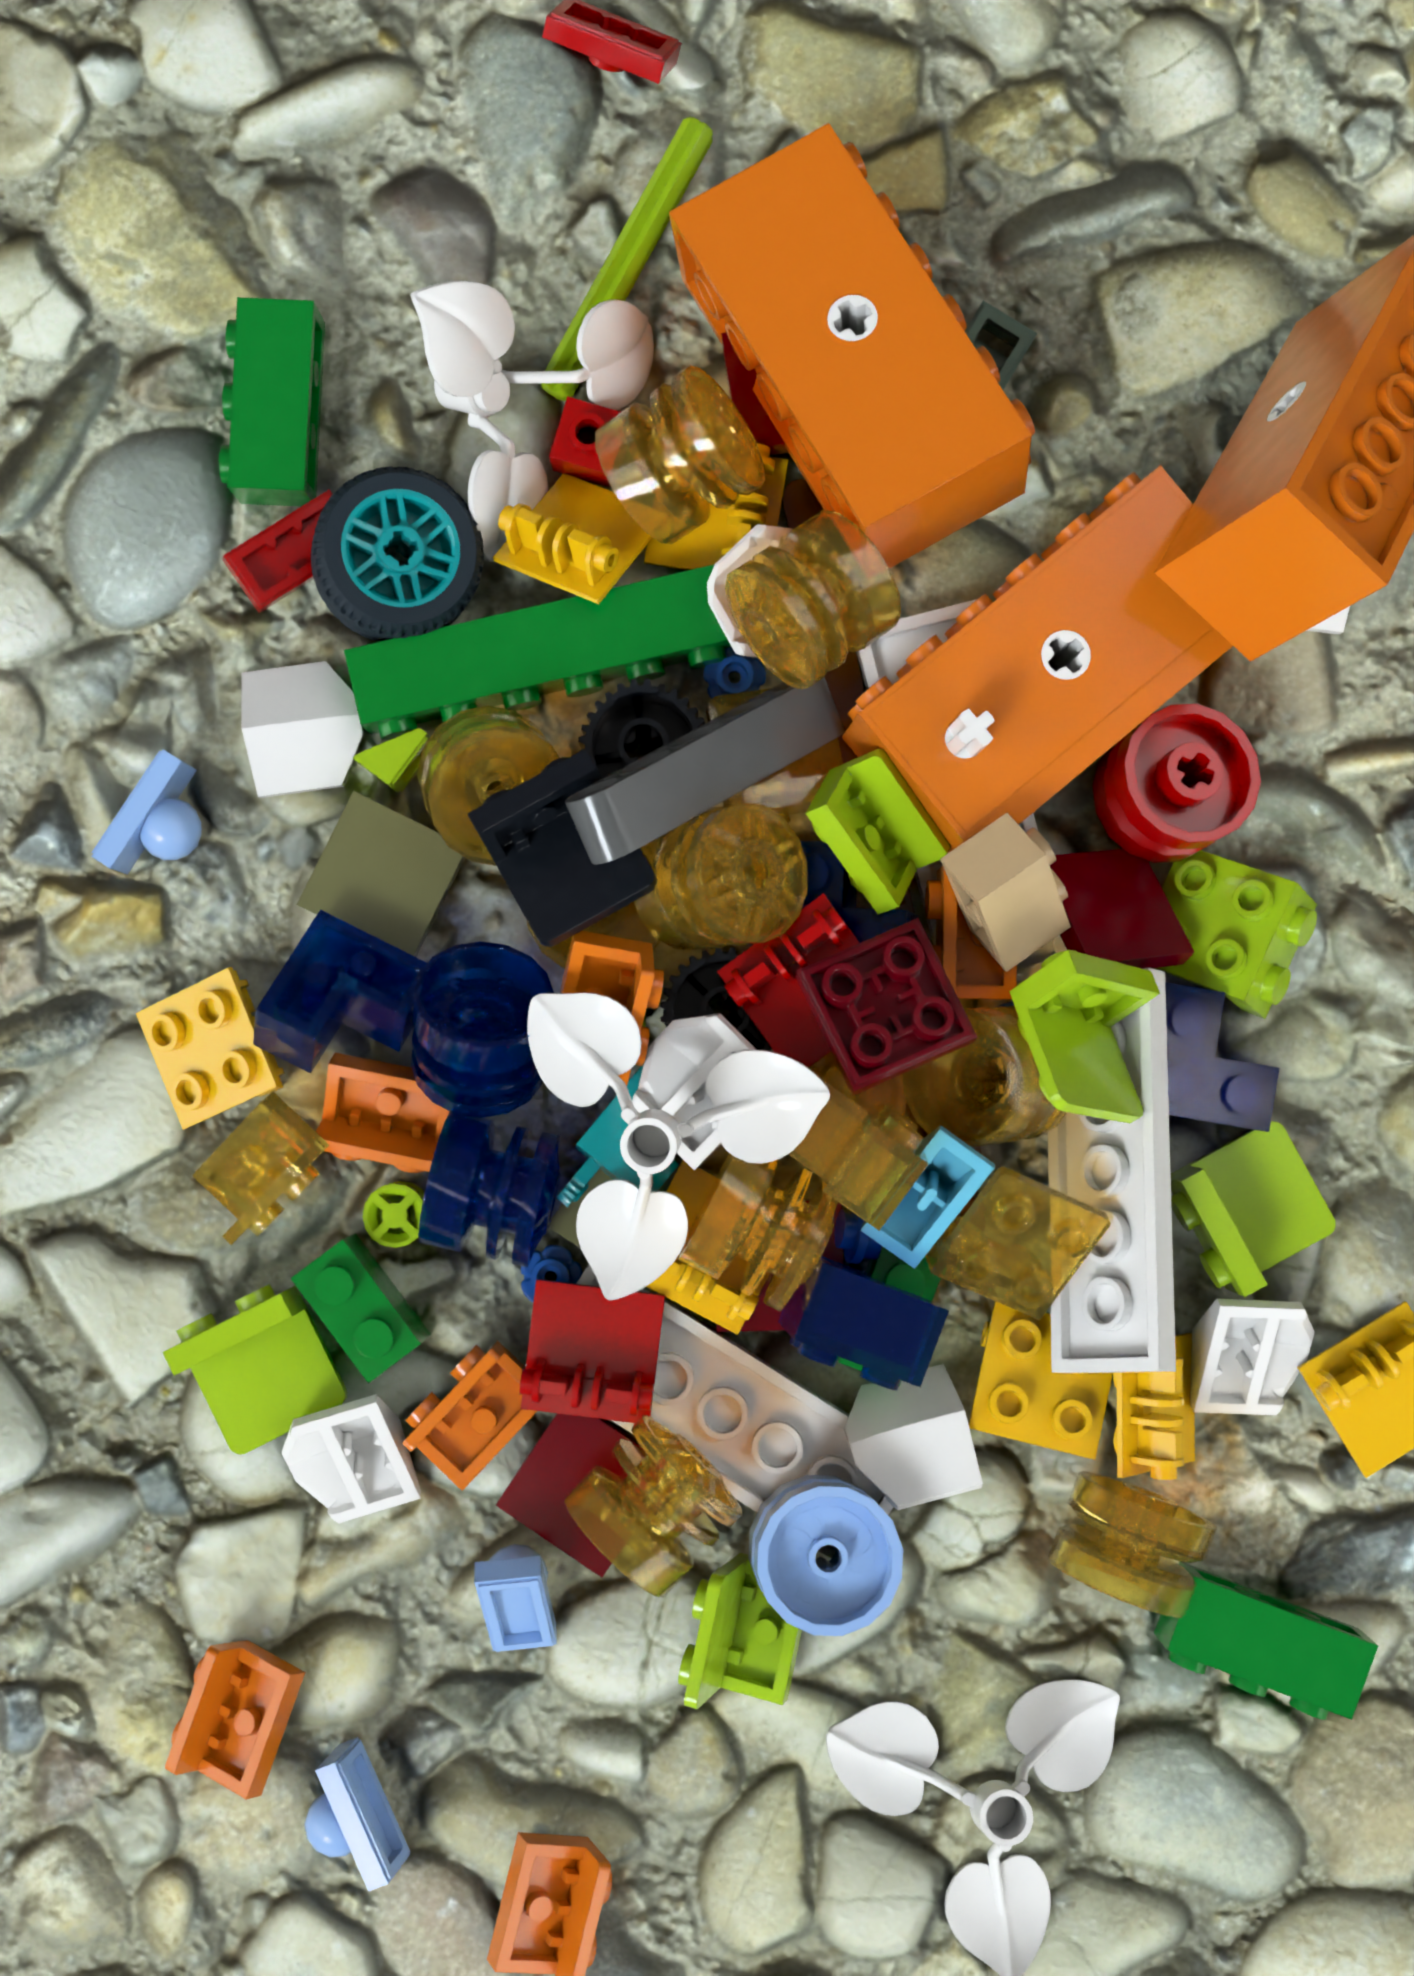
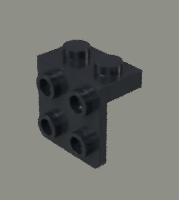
[467,748,657,947]

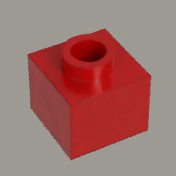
[549,396,630,488]

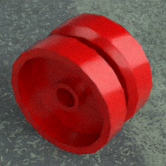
[1092,704,1261,863]

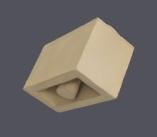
[940,813,1071,972]

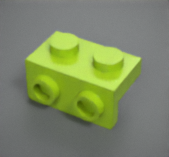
[805,749,950,915]

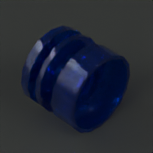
[411,941,554,1118]
[418,1110,561,1267]

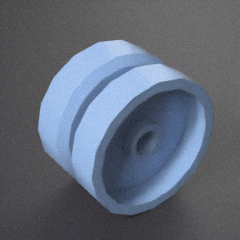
[748,1475,903,1636]

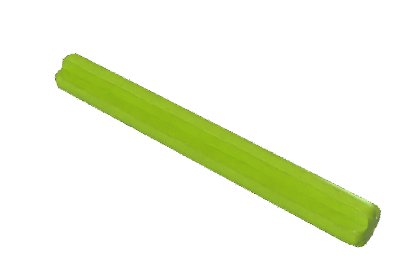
[541,116,713,402]

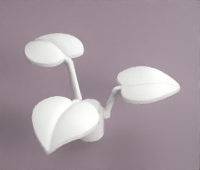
[411,280,654,562]
[527,992,830,1301]
[826,1679,1120,1976]

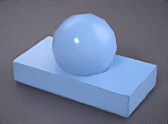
[91,749,202,875]
[474,1544,557,1652]
[304,1737,410,1891]

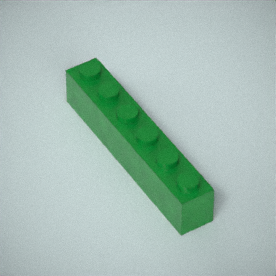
[344,564,731,740]

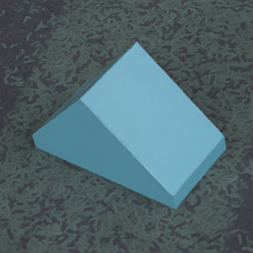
[861,1125,995,1269]

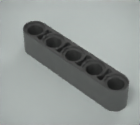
[565,670,846,865]

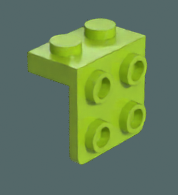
[1153,850,1317,1019]
[1009,949,1160,1124]
[1171,1121,1336,1297]
[162,1284,347,1455]
[678,1553,802,1709]

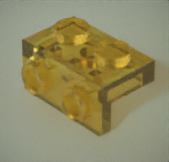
[192,1091,329,1245]

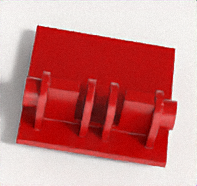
[717,893,860,1068]
[519,1279,665,1425]

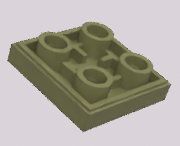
[296,791,470,962]

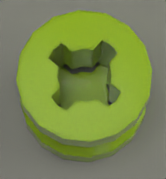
[362,1181,433,1248]

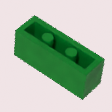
[219,297,325,507]
[1154,1561,1378,1720]

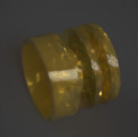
[595,365,766,544]
[725,509,901,690]
[634,803,808,951]
[902,1006,1067,1147]
[678,1153,842,1311]
[564,1414,743,1598]

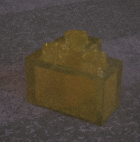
[789,1065,929,1231]

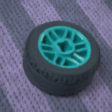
[311,466,484,641]

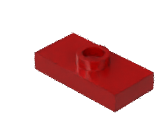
[542,0,682,84]
[222,489,333,613]

